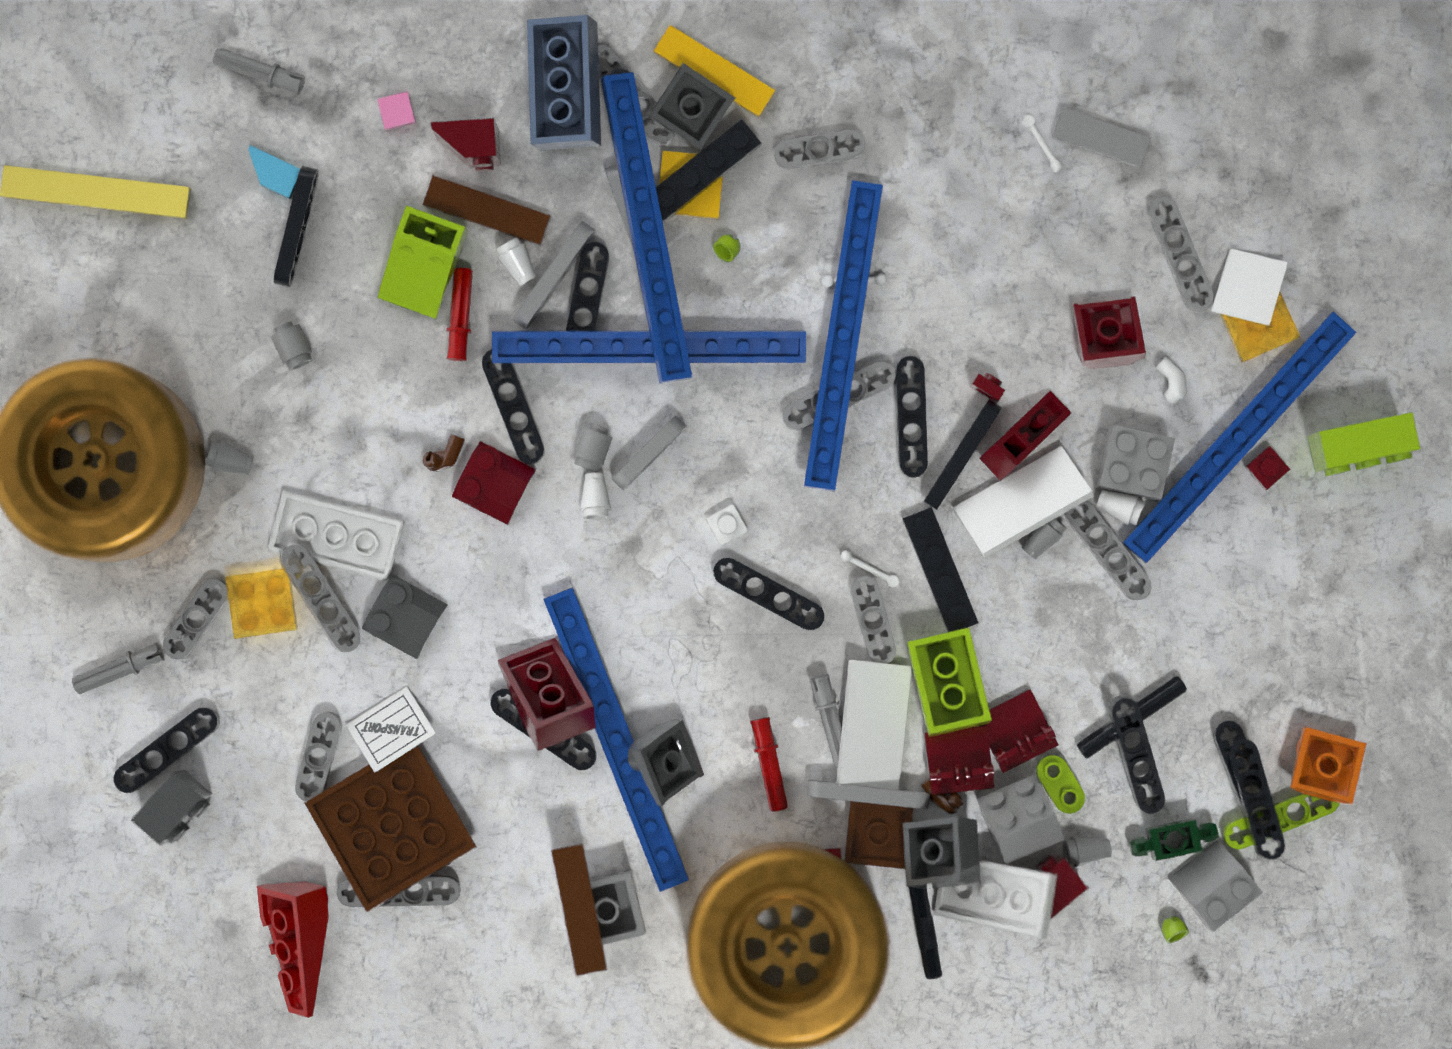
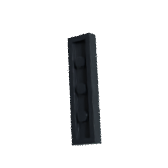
[656,119,762,223]
[902,507,978,632]

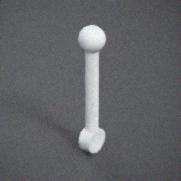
[1023,115,1063,172]
[821,273,887,288]
[840,550,899,588]

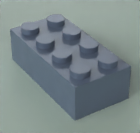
[527,15,601,150]

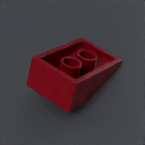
[498,638,596,751]

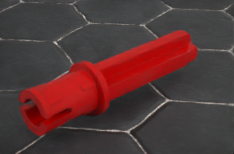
[446,267,473,361]
[750,717,788,812]

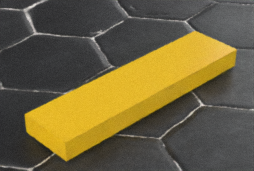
[653,25,775,118]

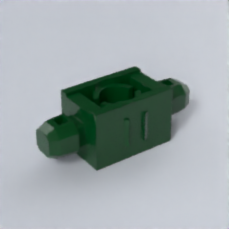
[1129,818,1219,861]

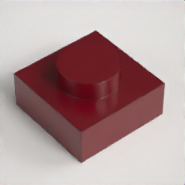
[970,373,1005,403]
[1245,446,1291,490]

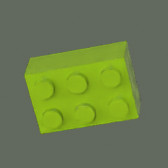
[1307,412,1421,477]
[907,628,992,737]

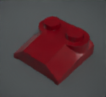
[1073,296,1146,369]
[452,441,536,525]

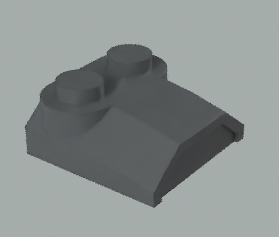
[648,63,735,151]
[362,574,448,659]
[628,719,704,806]

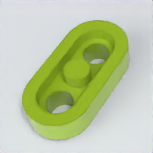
[1036,755,1085,814]

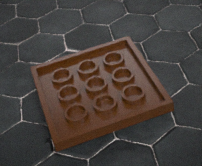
[304,745,478,913]

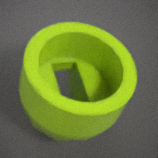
[713,234,741,262]
[1161,916,1189,944]

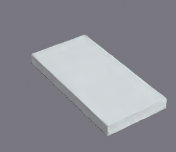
[953,446,1094,559]
[267,490,405,581]
[836,660,912,790]
[933,859,1057,939]

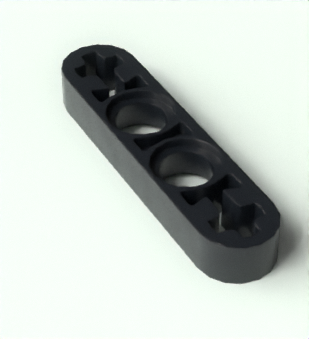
[274,166,319,287]
[566,242,609,330]
[482,349,545,465]
[896,356,928,478]
[923,399,1002,510]
[713,558,824,631]
[490,689,597,770]
[1108,695,1165,814]
[114,707,220,793]
[1213,721,1274,839]
[1228,739,1285,861]

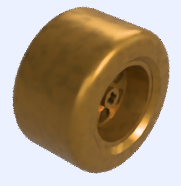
[0,358,205,562]
[687,842,890,1049]

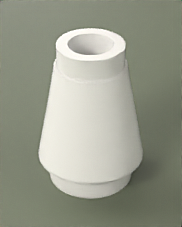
[496,237,536,285]
[580,473,611,520]
[1097,489,1146,525]

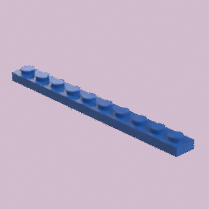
[601,72,692,384]
[804,180,883,492]
[1122,311,1357,564]
[492,330,806,363]
[543,587,689,892]

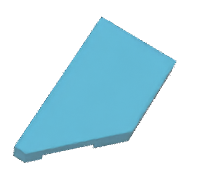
[248,145,300,199]

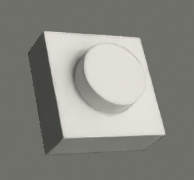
[706,504,748,546]

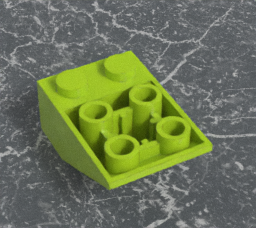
[377,205,468,319]

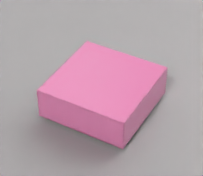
[377,91,416,131]

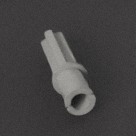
[213,48,305,95]
[72,642,165,694]
[809,674,842,768]

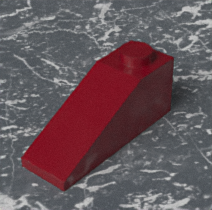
[979,391,1071,481]

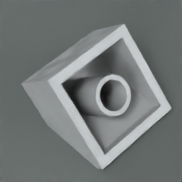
[1169,840,1263,932]

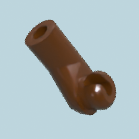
[422,434,465,472]
[921,778,964,814]

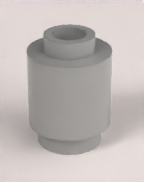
[271,321,312,370]
[574,423,613,472]

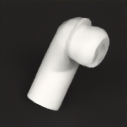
[1155,356,1187,404]

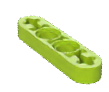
[1222,793,1340,850]

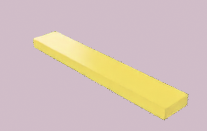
[0,165,191,219]

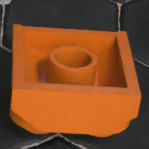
[1290,727,1367,805]

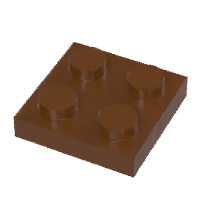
[844,801,913,869]

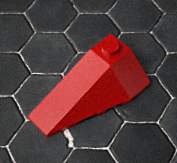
[257,881,329,1018]

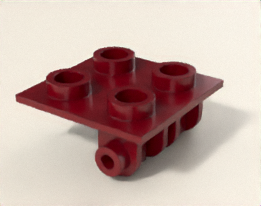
[979,689,1059,773]
[924,726,995,795]

